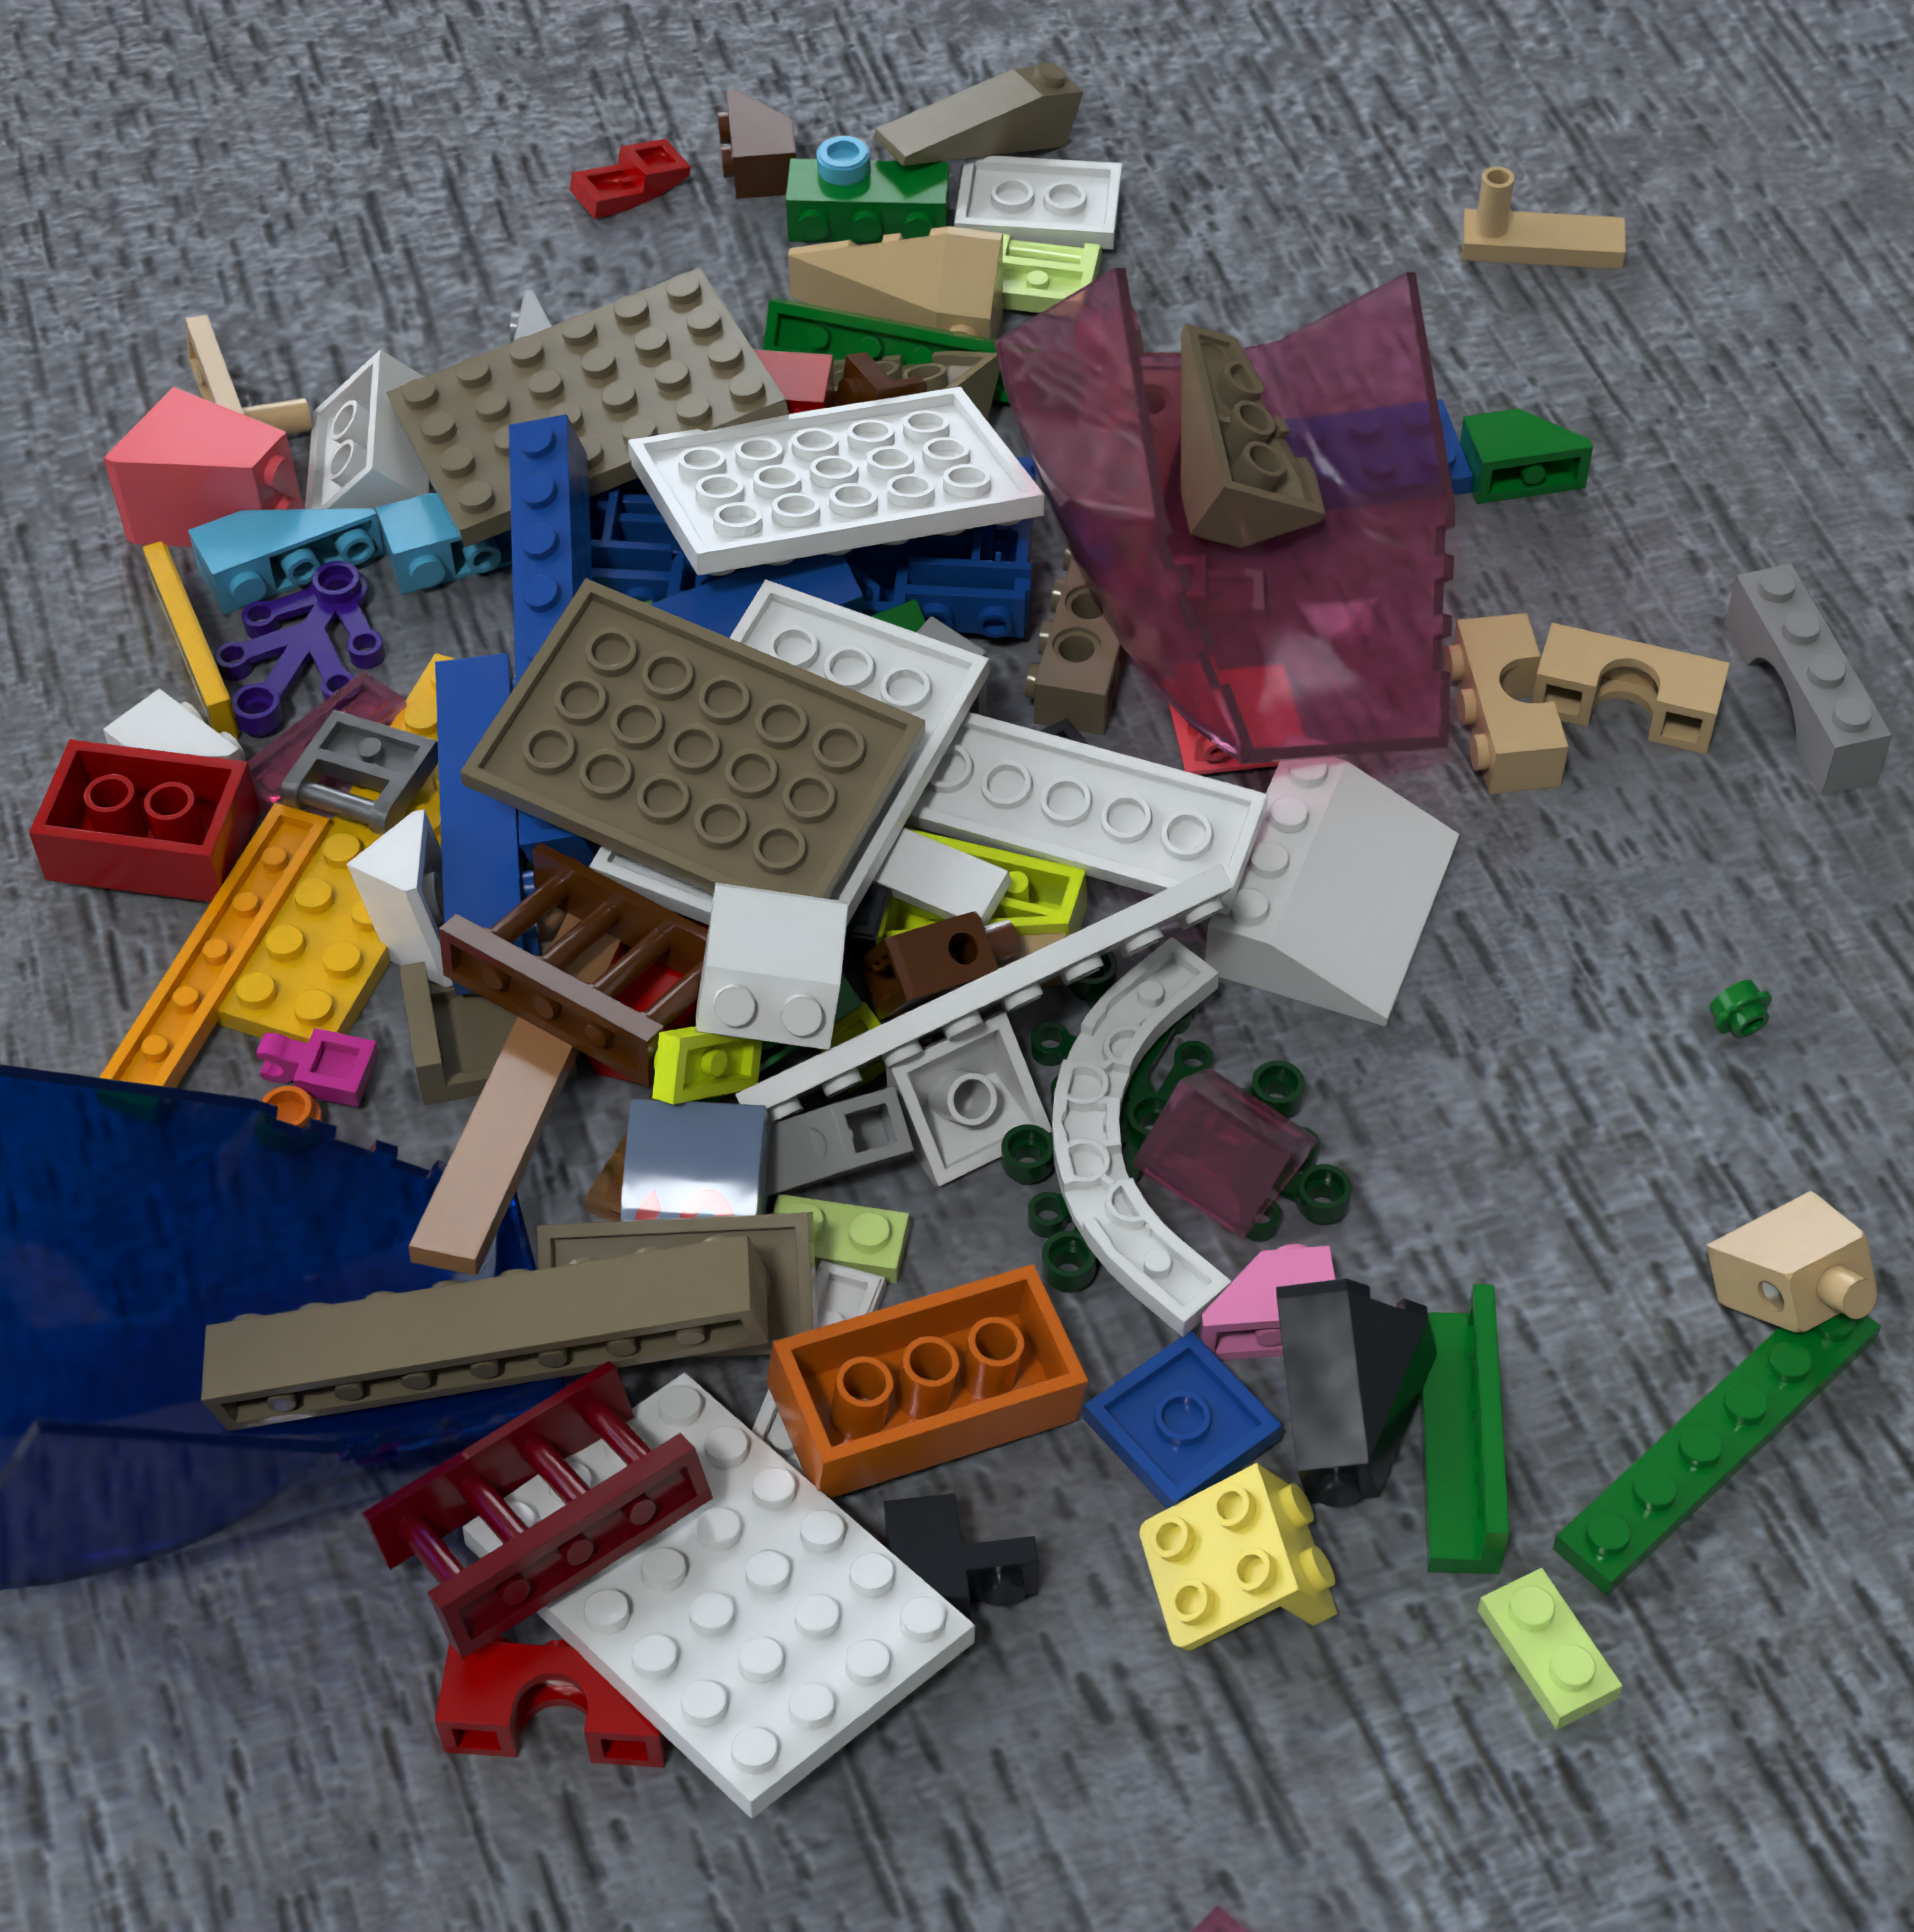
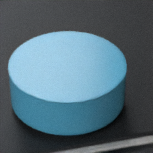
[817,136,870,185]

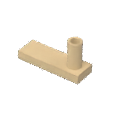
[1462,166,1626,269]
[185,315,312,435]

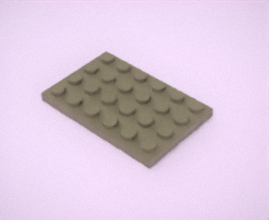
[386,268,789,548]
[460,578,925,899]

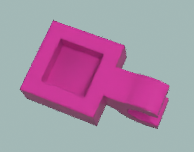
[256,1028,379,1108]

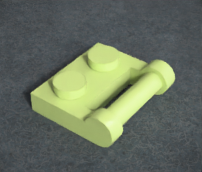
[998,232,1102,318]

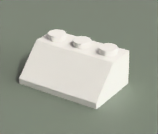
[305,350,431,512]

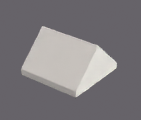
[347,809,453,987]
[886,1011,1052,1187]

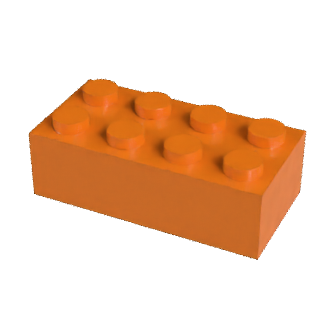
[767,1264,1088,1499]

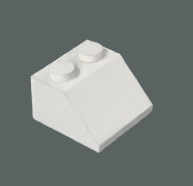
[696,883,848,1050]

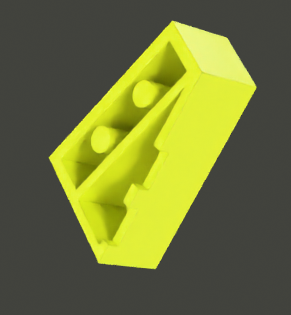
[868,827,1088,952]

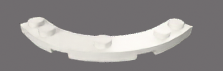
[1052,937,1232,1337]

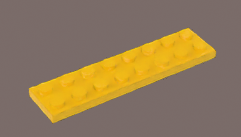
[217,653,515,1043]

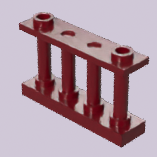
[362,1361,713,1659]

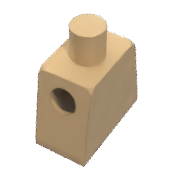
[1706,1191,1877,1332]

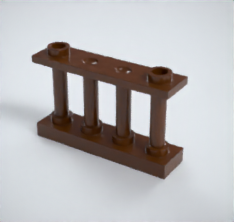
[439,843,708,1088]

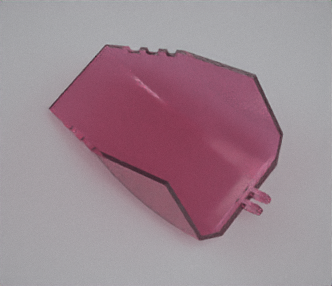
[994,268,1456,764]

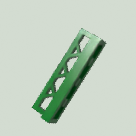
[1420,1284,1510,1574]

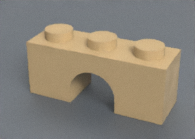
[1444,613,1569,794]
[1531,623,1730,755]

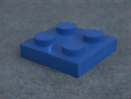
[1083,1331,1282,1509]

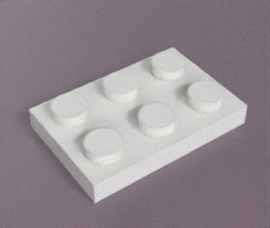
[954,155,1122,249]

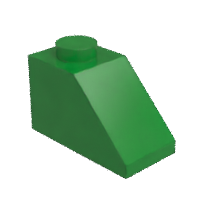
[1460,408,1593,504]

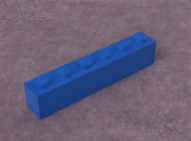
[435,653,542,995]

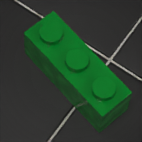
[786,158,949,244]

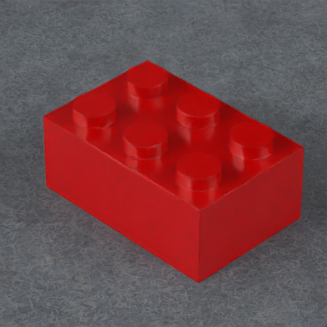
[29,739,260,902]

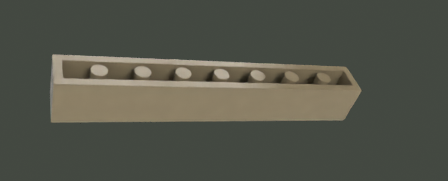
[201,1235,769,1431]

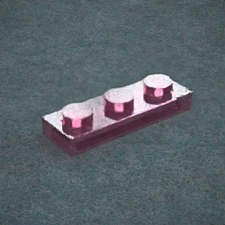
[247,671,407,814]

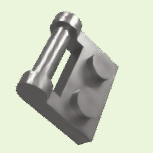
[280,710,438,835]

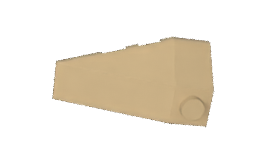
[788,226,1003,340]

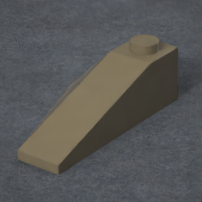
[873,63,1083,166]

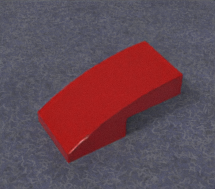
[570,138,691,219]

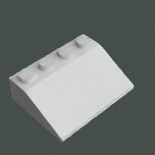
[1205,744,1460,1027]

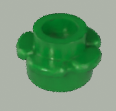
[1709,980,1772,1038]

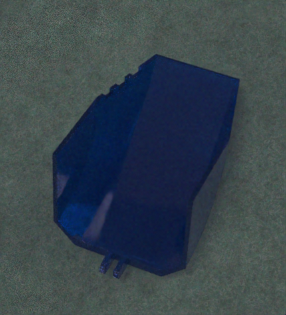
[0,1064,566,1590]

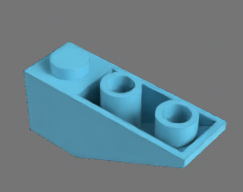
[375,493,512,595]
[188,508,384,615]

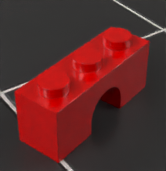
[435,1636,668,1768]

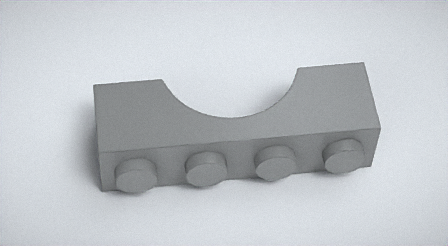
[1724,563,1892,796]

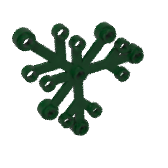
[1001,951,1352,1293]

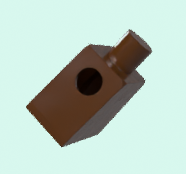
[857,911,1021,1022]

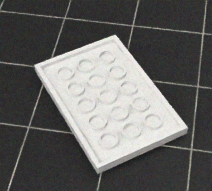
[628,387,1045,576]
[589,579,990,927]
[463,1372,975,1819]

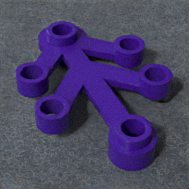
[214,561,385,738]

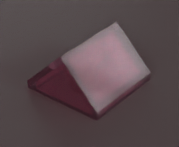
[1133,1067,1319,1239]

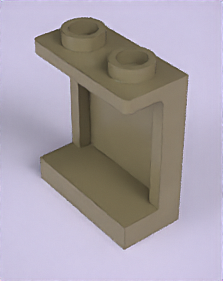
[399,941,580,1106]

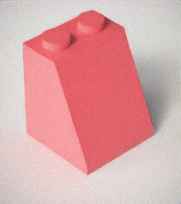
[103,387,304,547]

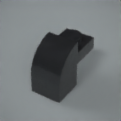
[884,1493,1039,1620]

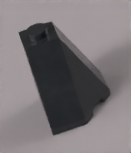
[1276,1278,1437,1507]

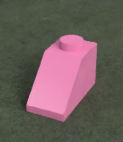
[1200,1244,1336,1361]

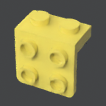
[1139,1463,1338,1651]

